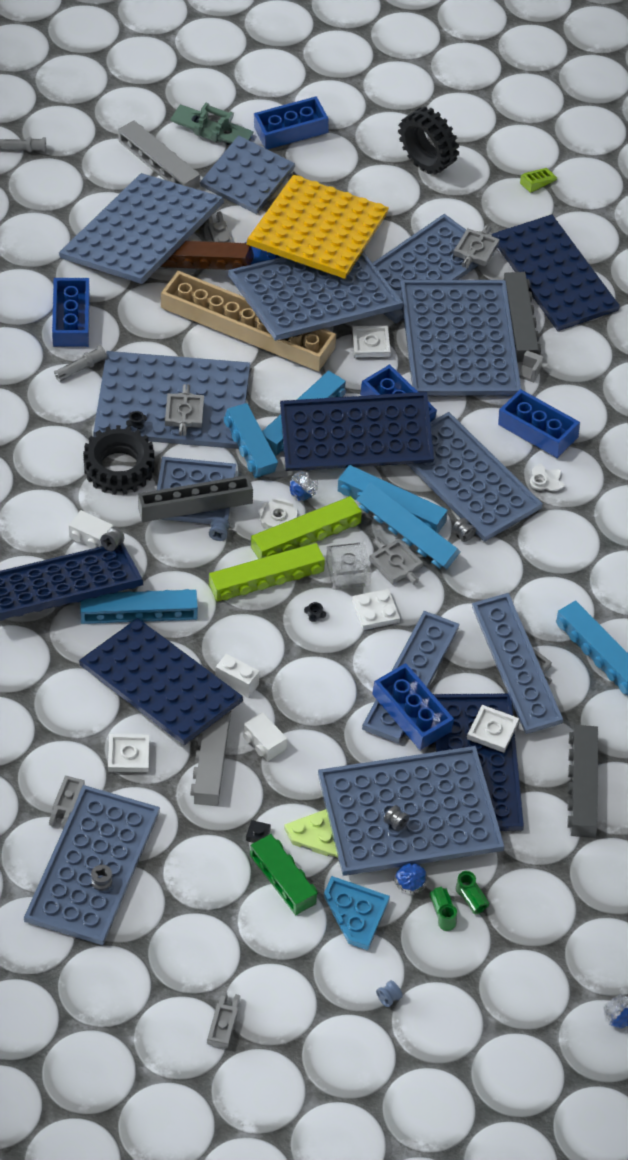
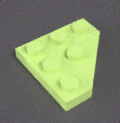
[284,809,338,857]

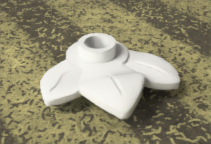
[530,463,565,491]

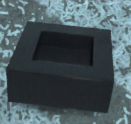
[246,820,271,843]

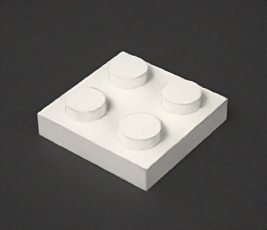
[352,326,390,357]
[352,589,400,630]
[467,705,519,752]
[108,734,150,772]

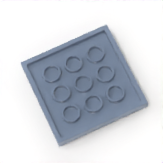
[200,135,295,214]
[157,457,236,524]

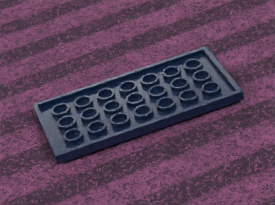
[491,214,620,331]
[280,392,434,471]
[0,543,143,621]
[79,618,243,745]
[433,693,524,831]

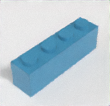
[224,403,278,478]

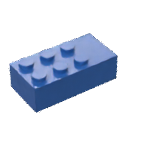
[254,96,329,150]
[52,278,90,347]
[360,364,437,422]
[498,389,580,458]
[372,663,454,750]

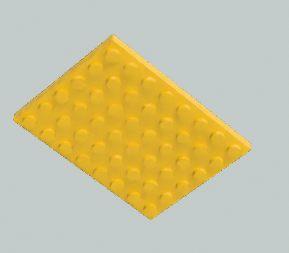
[246,175,389,279]

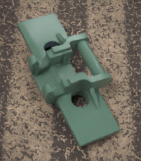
[170,102,254,144]

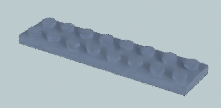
[472,593,563,734]
[362,611,460,744]

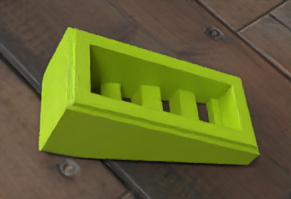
[520,168,557,193]

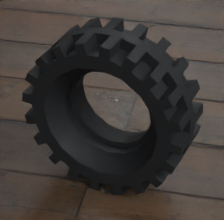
[398,106,459,175]
[83,425,155,495]

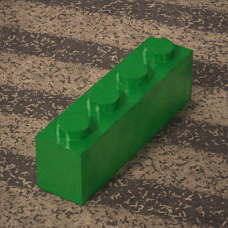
[250,834,318,916]

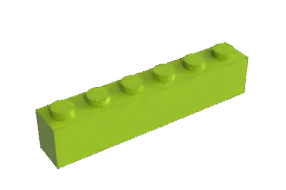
[251,496,362,559]
[209,543,325,602]

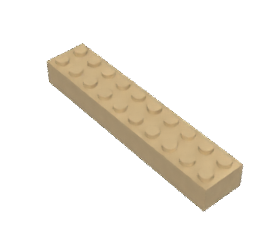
[161,271,336,372]

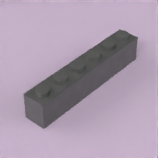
[503,272,541,363]
[138,475,253,522]
[567,725,598,838]

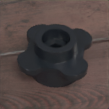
[126,411,147,429]
[304,602,326,622]

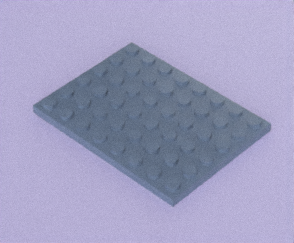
[59,173,224,284]
[228,251,403,341]
[400,280,521,396]
[93,351,250,449]
[318,746,504,876]

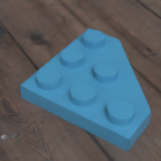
[324,876,390,950]

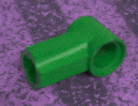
[456,871,490,914]
[430,887,457,931]

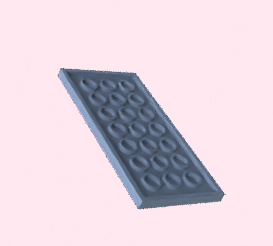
[373,214,494,323]
[407,412,543,542]
[24,785,160,945]

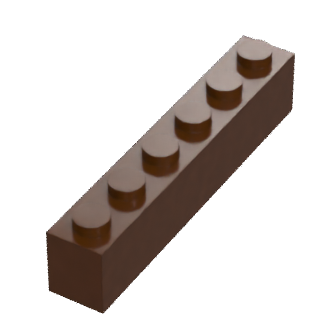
[160,241,254,270]

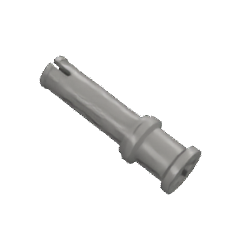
[0,137,46,153]
[54,345,107,381]

